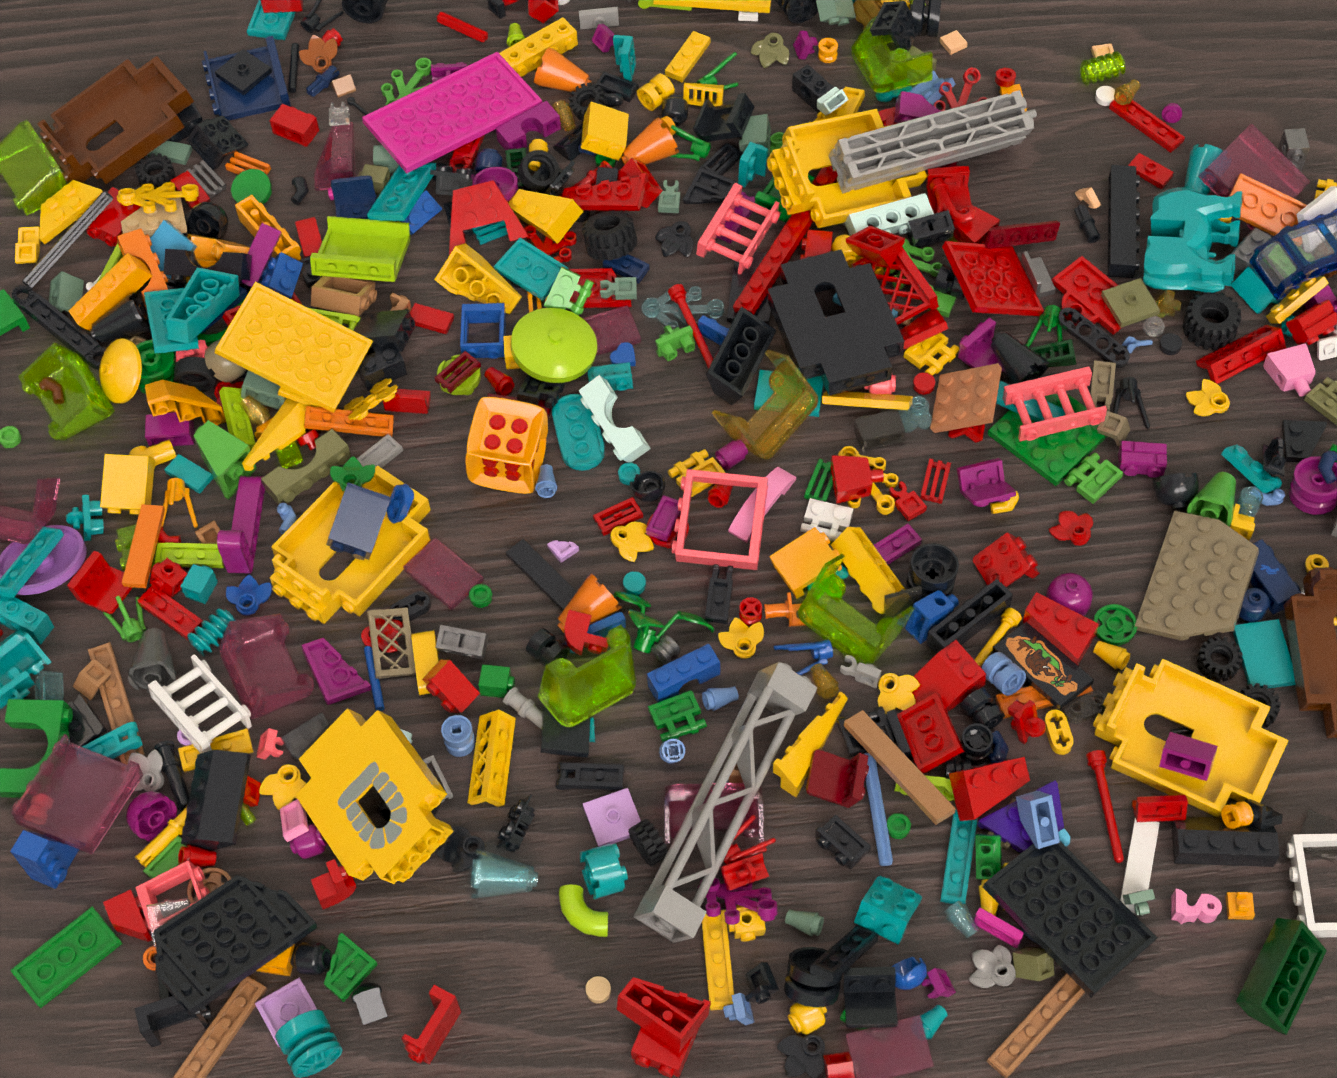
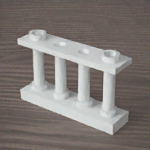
[148,654,252,754]

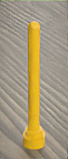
[974,607,1022,667]

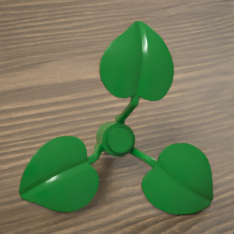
[613,591,714,654]

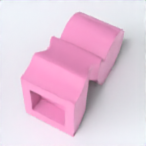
[1171,888,1222,924]

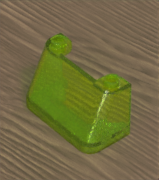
[0,120,67,216]
[18,342,115,441]
[538,624,636,727]

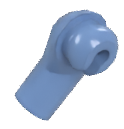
[1249,486,1285,506]
[277,502,297,534]

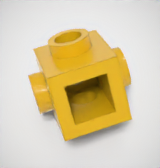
[728,905,766,942]

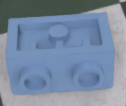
[910,71,956,105]

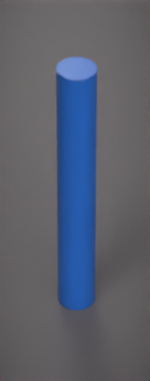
[364,646,385,711]

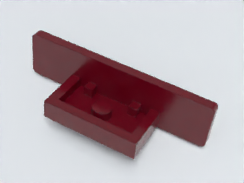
[985,220,1060,249]

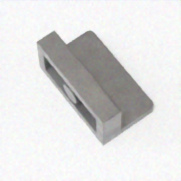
[1021,251,1056,298]

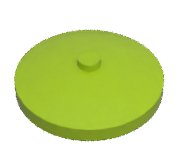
[511,308,597,383]

